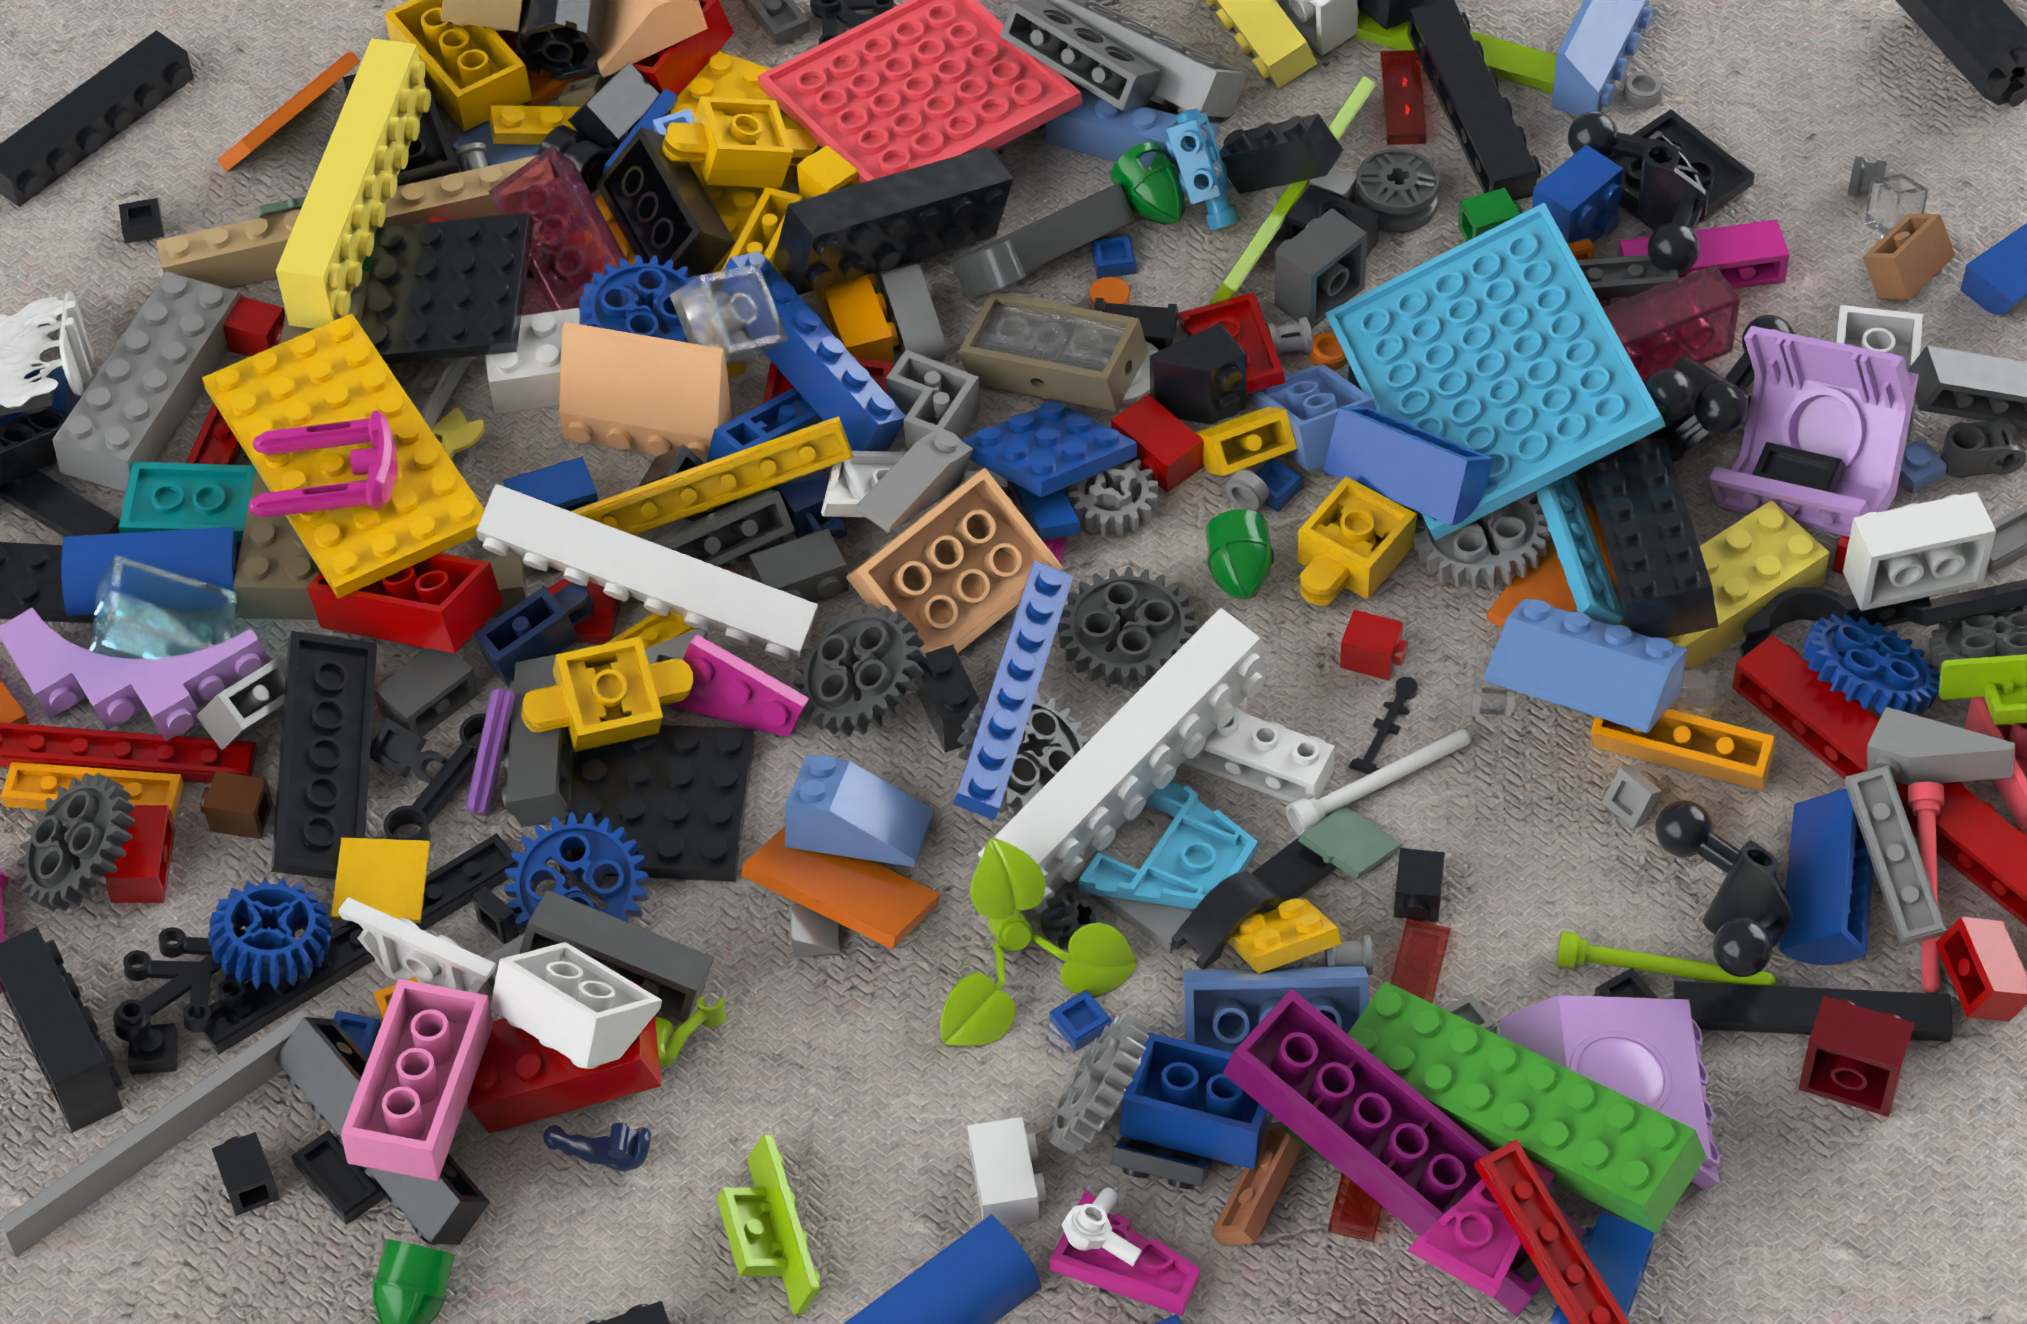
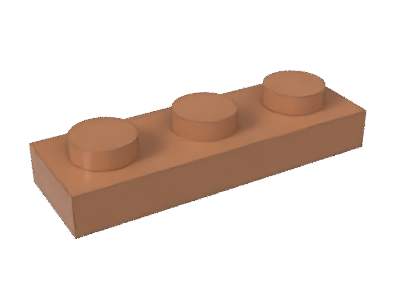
[1211,1122,1303,1246]

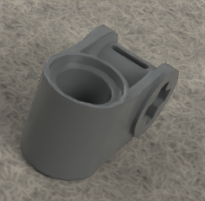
[1940,418,2026,478]

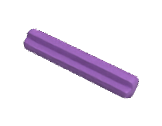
[466,689,515,816]

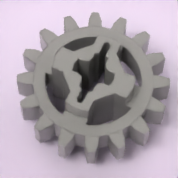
[1068,459,1158,536]

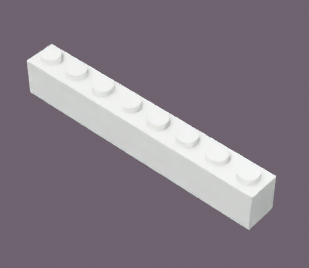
[476,484,818,661]

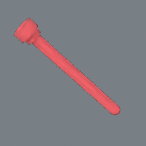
[1907,782,1944,994]

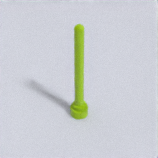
[1556,931,1776,986]

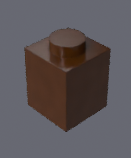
[200,772,273,839]

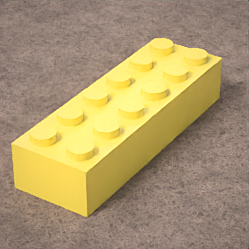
[1618,500,1830,676]

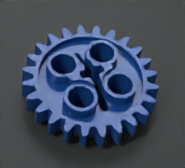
[579,255,712,345]
[1802,614,1940,715]
[503,812,650,929]

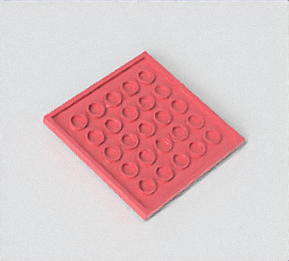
[757,0,1082,184]

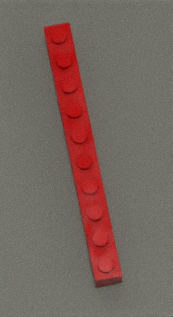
[1732,634,2027,927]

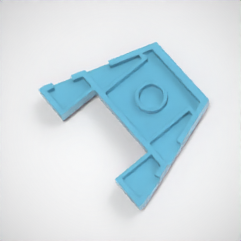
[1079,780,1258,909]

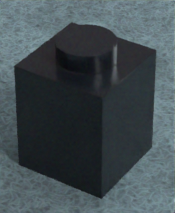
[1394,848,1445,922]
[211,1132,280,1216]

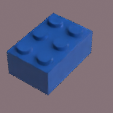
[1120,1032,1274,1170]

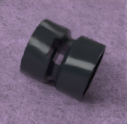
[538,125,612,195]

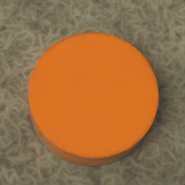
[1089,277,1130,310]
[1308,332,1348,370]

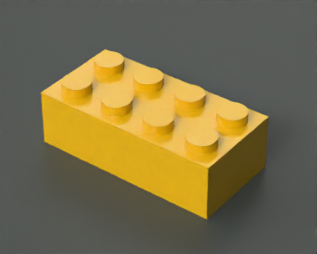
[384,0,532,132]

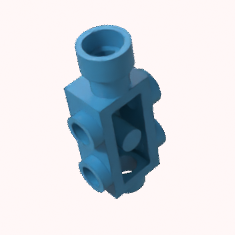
[1165,108,1240,230]

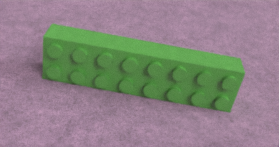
[1348,981,1707,1234]

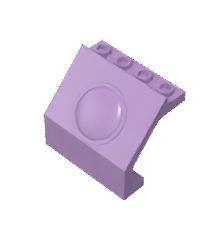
[1708,326,1919,537]
[1499,995,1720,1194]

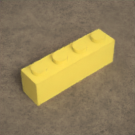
[1204,0,1317,89]

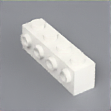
[1182,708,1335,803]

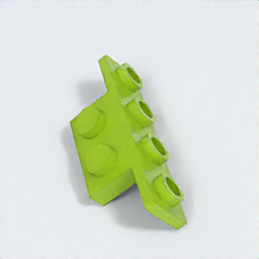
[1938,654,2027,725]
[716,1134,820,1314]

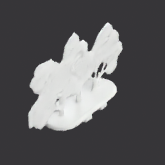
[0,290,94,409]

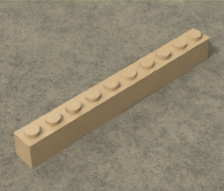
[156,153,560,289]

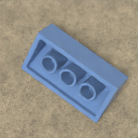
[1552,0,1654,116]
[1045,85,1220,169]
[1484,598,1687,733]
[1183,966,1369,1053]

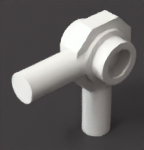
[1062,1188,1143,1267]

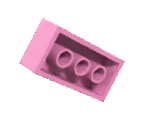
[341,979,493,1181]

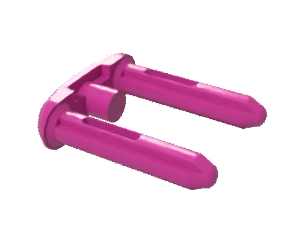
[248,410,398,518]

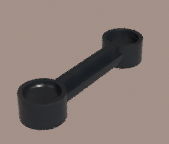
[383,713,506,841]

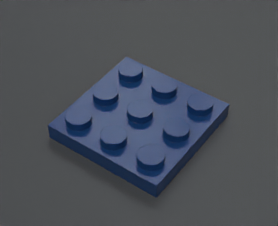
[961,401,1137,498]

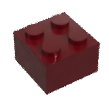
[1798,996,1915,1117]

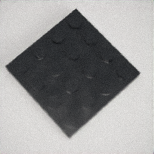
[361,212,534,364]
[559,725,755,882]

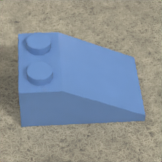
[1250,364,1376,471]
[785,754,934,867]

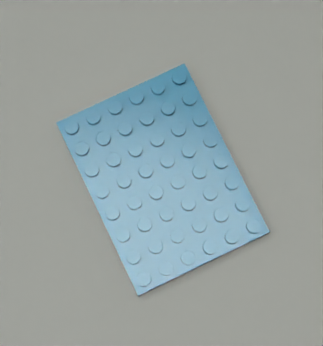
[1325,202,1666,541]

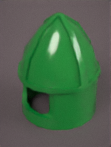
[1110,142,1185,225]
[1206,509,1274,600]
[372,1239,455,1324]

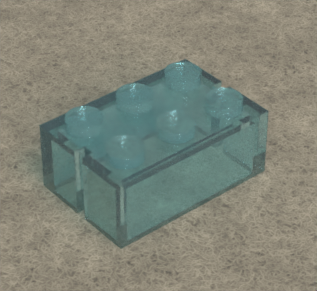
[89,555,237,659]

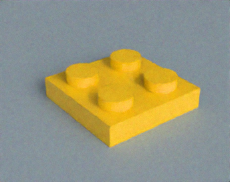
[1227,898,1342,974]

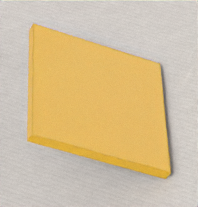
[331,837,430,923]

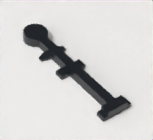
[1349,676,1418,775]

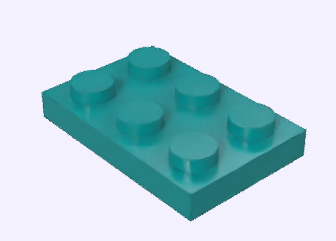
[119,462,256,541]

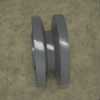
[1355,148,1439,233]

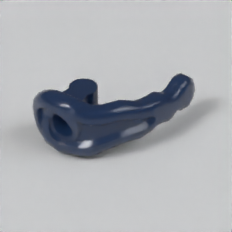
[543,1123,651,1172]

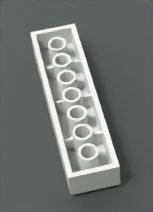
[978,608,1266,921]

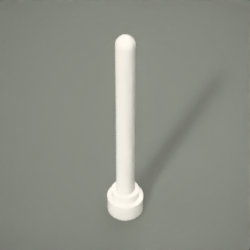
[1286,729,1472,836]

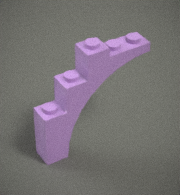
[0,608,271,742]

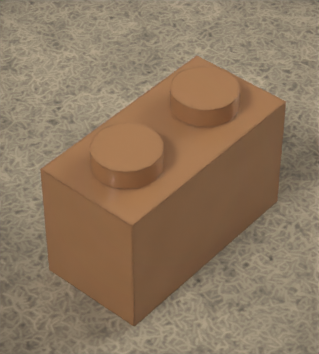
[1863,213,1955,301]

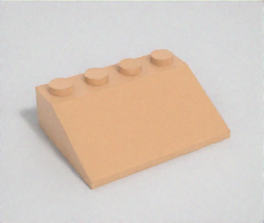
[596,0,708,78]
[559,322,733,463]
[846,468,1063,654]

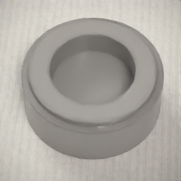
[1623,71,1663,109]
[1226,470,1269,511]

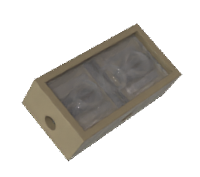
[959,291,1148,412]

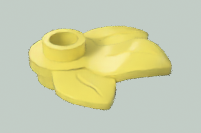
[431,407,485,459]

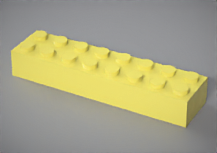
[276,38,431,329]

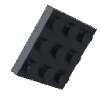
[1608,109,1755,231]

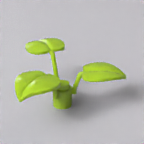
[940,838,1137,1046]

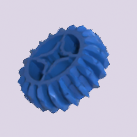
[208,877,332,990]

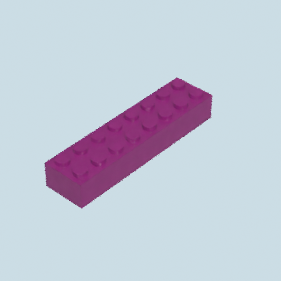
[1223,988,1587,1317]

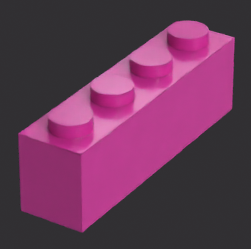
[1618,219,1790,303]

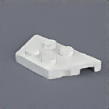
[821,451,947,519]
[338,897,496,993]

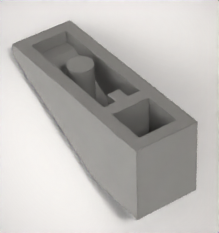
[856,427,973,533]
[1867,707,2015,785]

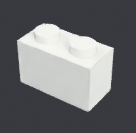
[967,1117,1047,1226]

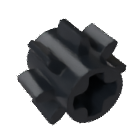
[1040,891,1096,949]

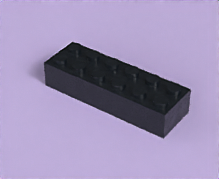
[773,147,1014,295]
[1584,437,1718,639]

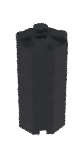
[516,0,606,81]
[1896,0,2027,106]

